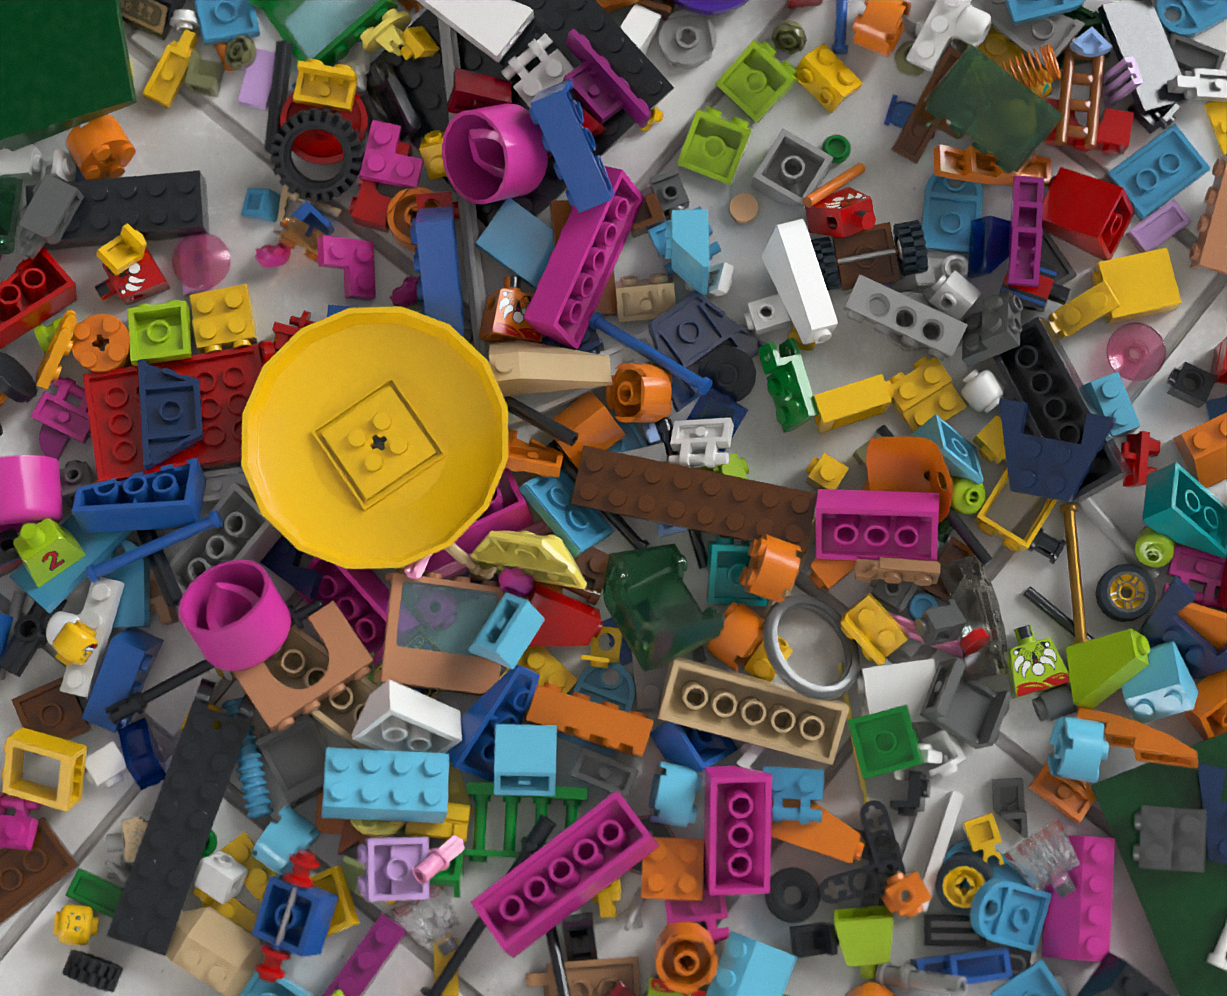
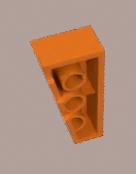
[526,682,654,759]

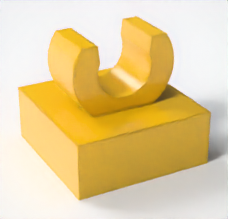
[399,26,440,60]

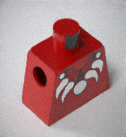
[805,187,876,238]
[94,247,171,305]

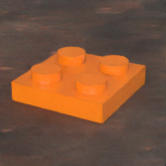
[641,837,704,902]

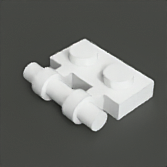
[501,33,575,108]
[669,418,734,468]

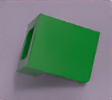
[429,854,463,898]

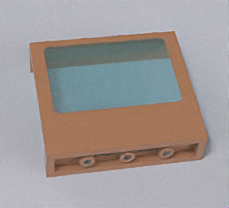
[373,568,505,695]

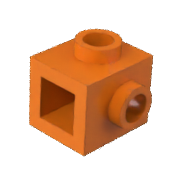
[881,870,932,918]

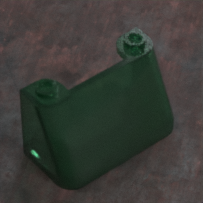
[603,543,724,671]

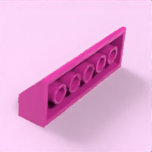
[524,166,644,350]
[470,790,659,958]

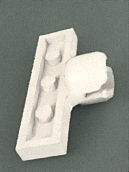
[906,0,991,73]
[46,577,125,698]

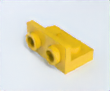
[840,592,909,666]

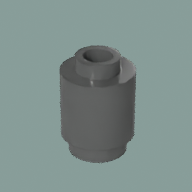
[1032,684,1077,722]

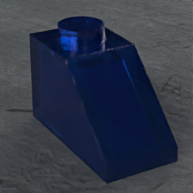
[967,215,1010,278]
[118,717,167,791]

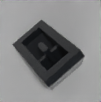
[562,912,598,961]

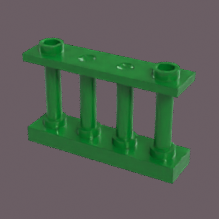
[462,781,588,862]

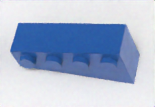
[72,458,206,533]

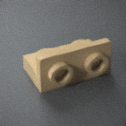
[615,273,676,322]

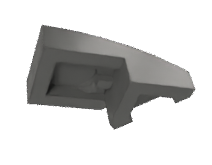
[991,778,1028,838]

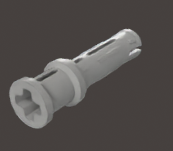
[876,962,968,996]

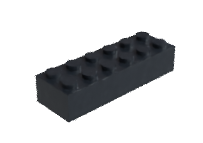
[25,170,210,250]
[993,316,1132,502]

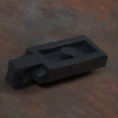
[369,59,422,142]

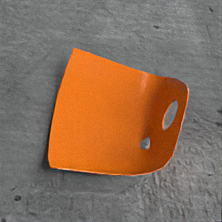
[866,436,953,523]

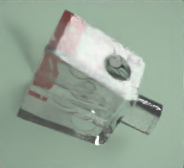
[1003,819,1079,899]
[390,885,461,957]

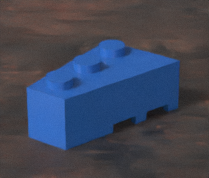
[82,628,164,733]

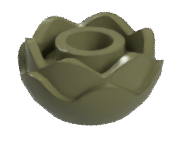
[771,21,807,54]
[224,35,257,70]
[894,41,925,76]

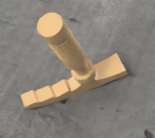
[279,184,343,227]
[444,543,497,581]

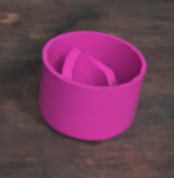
[442,103,548,204]
[0,455,63,533]
[179,560,291,671]

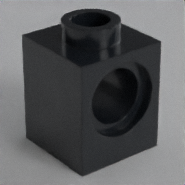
[1166,362,1218,408]

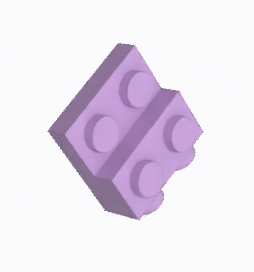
[357,837,429,901]

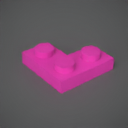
[359,120,424,189]
[317,235,376,301]

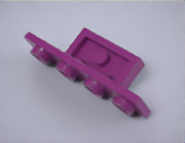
[563,29,651,128]

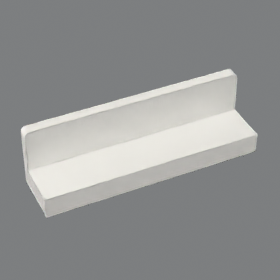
[897,785,964,911]

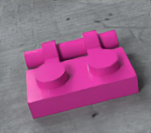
[30,376,91,444]
[1162,545,1227,609]
[0,792,42,850]
[664,890,730,944]

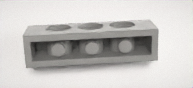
[843,275,968,361]

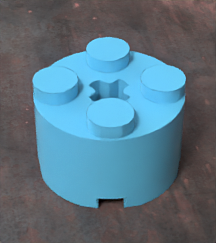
[1048,716,1109,783]
[648,761,703,828]
[251,805,321,876]

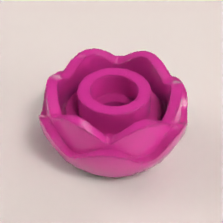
[255,242,291,268]
[389,275,418,308]
[499,567,535,598]

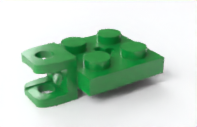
[759,338,819,433]

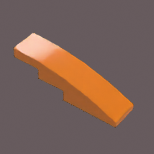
[933,144,1052,187]
[1077,707,1198,769]

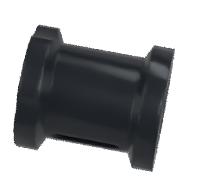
[1027,527,1067,564]

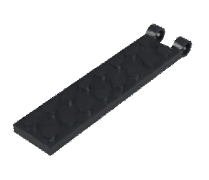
[107,678,256,956]

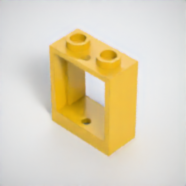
[814,374,894,434]
[973,466,1057,552]
[1,727,87,812]

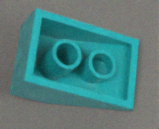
[1142,462,1227,558]

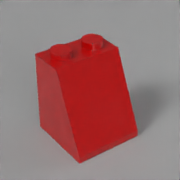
[1042,167,1135,261]

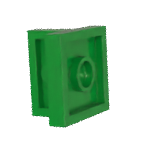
[848,705,924,779]

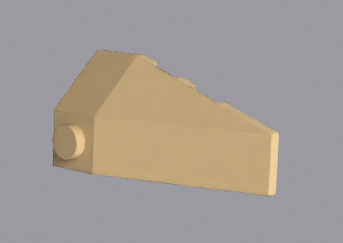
[489,340,612,397]

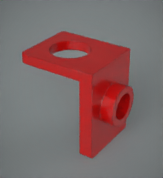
[416,191,460,219]

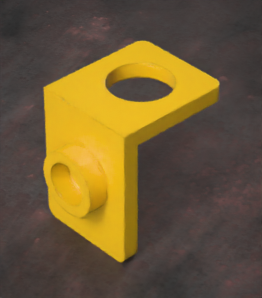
[580,626,623,668]

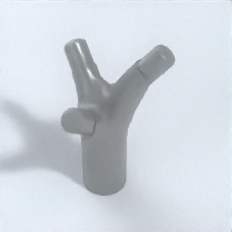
[105,854,130,884]
[615,887,646,931]

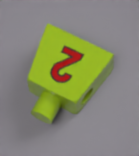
[13,518,86,588]

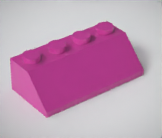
[425,468,534,572]
[816,489,939,561]
[294,557,421,670]
[704,766,772,896]
[1041,834,1115,962]

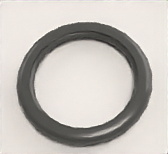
[763,595,860,700]

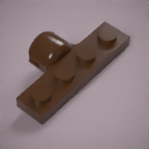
[891,46,976,164]

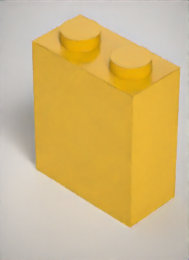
[1091,247,1182,325]

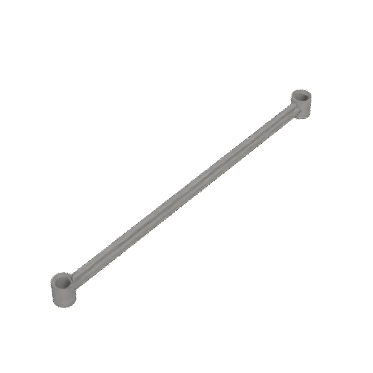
[438,17,491,363]

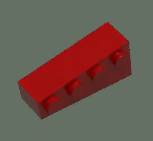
[0,246,77,349]

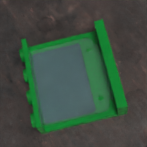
[249,0,398,72]

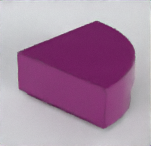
[39,424,70,460]

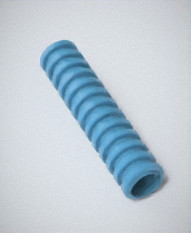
[222,697,274,819]

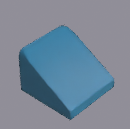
[241,188,281,222]

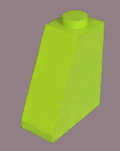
[1066,629,1150,710]

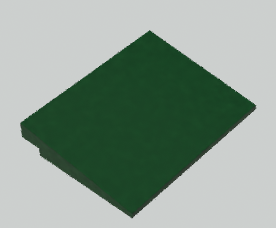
[0,0,137,152]
[1092,732,1227,996]

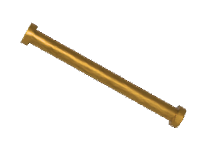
[1060,504,1090,645]

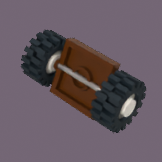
[811,220,928,291]

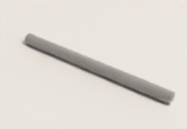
[1023,424,1160,580]

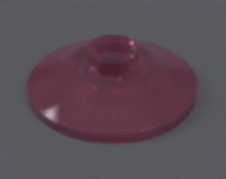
[172,232,231,290]
[1106,323,1166,381]

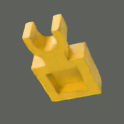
[962,812,1004,865]

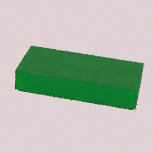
[65,868,124,919]

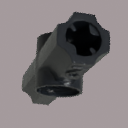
[0,599,68,678]

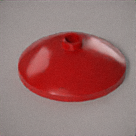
[280,91,368,165]

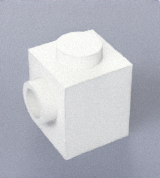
[929,270,982,320]
[743,294,790,337]
[84,741,135,788]
[194,851,249,904]

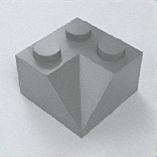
[751,128,833,207]

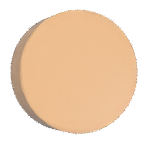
[729,193,759,224]

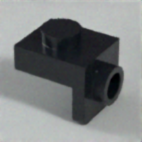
[1127,101,1180,134]
[890,771,931,816]
[790,922,840,959]

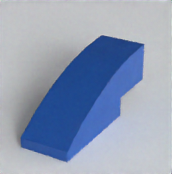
[910,947,1013,990]

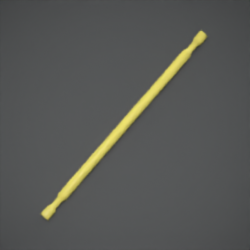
[837,663,869,804]

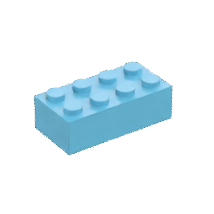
[322,747,449,824]

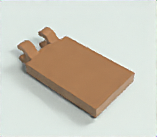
[526,956,641,996]

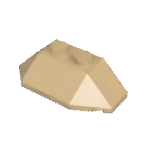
[165,906,265,996]

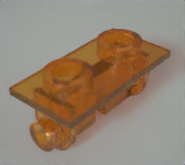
[273,215,327,263]

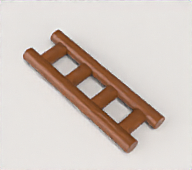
[1055,37,1105,149]

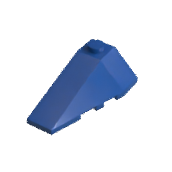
[444,664,540,783]

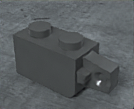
[15,173,84,259]

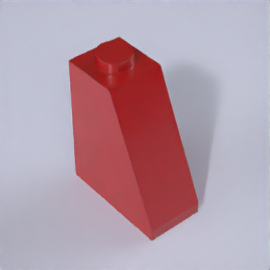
[526,583,603,647]

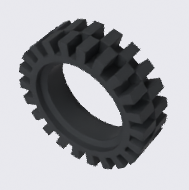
[270,108,364,202]

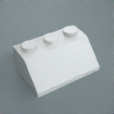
[352,680,462,753]

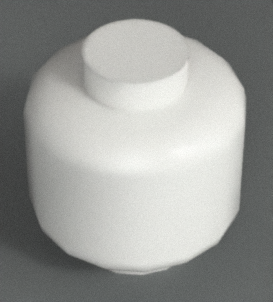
[961,369,1005,414]

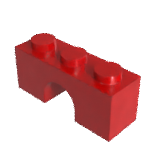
[1038,98,1134,156]
[349,141,413,233]

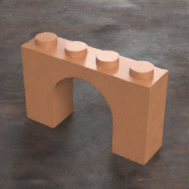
[232,601,375,733]

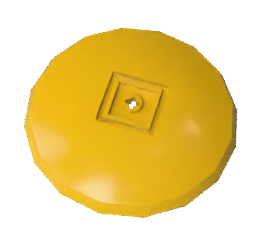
[241,307,508,569]

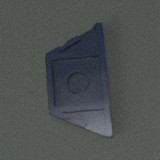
[138,359,204,470]

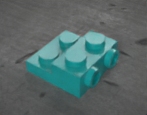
[706,536,768,606]

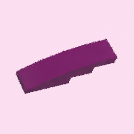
[1008,175,1044,287]

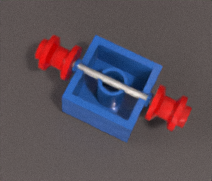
[252,850,339,983]

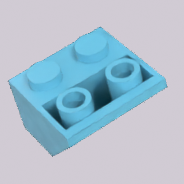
[468,592,545,669]
[494,724,557,796]

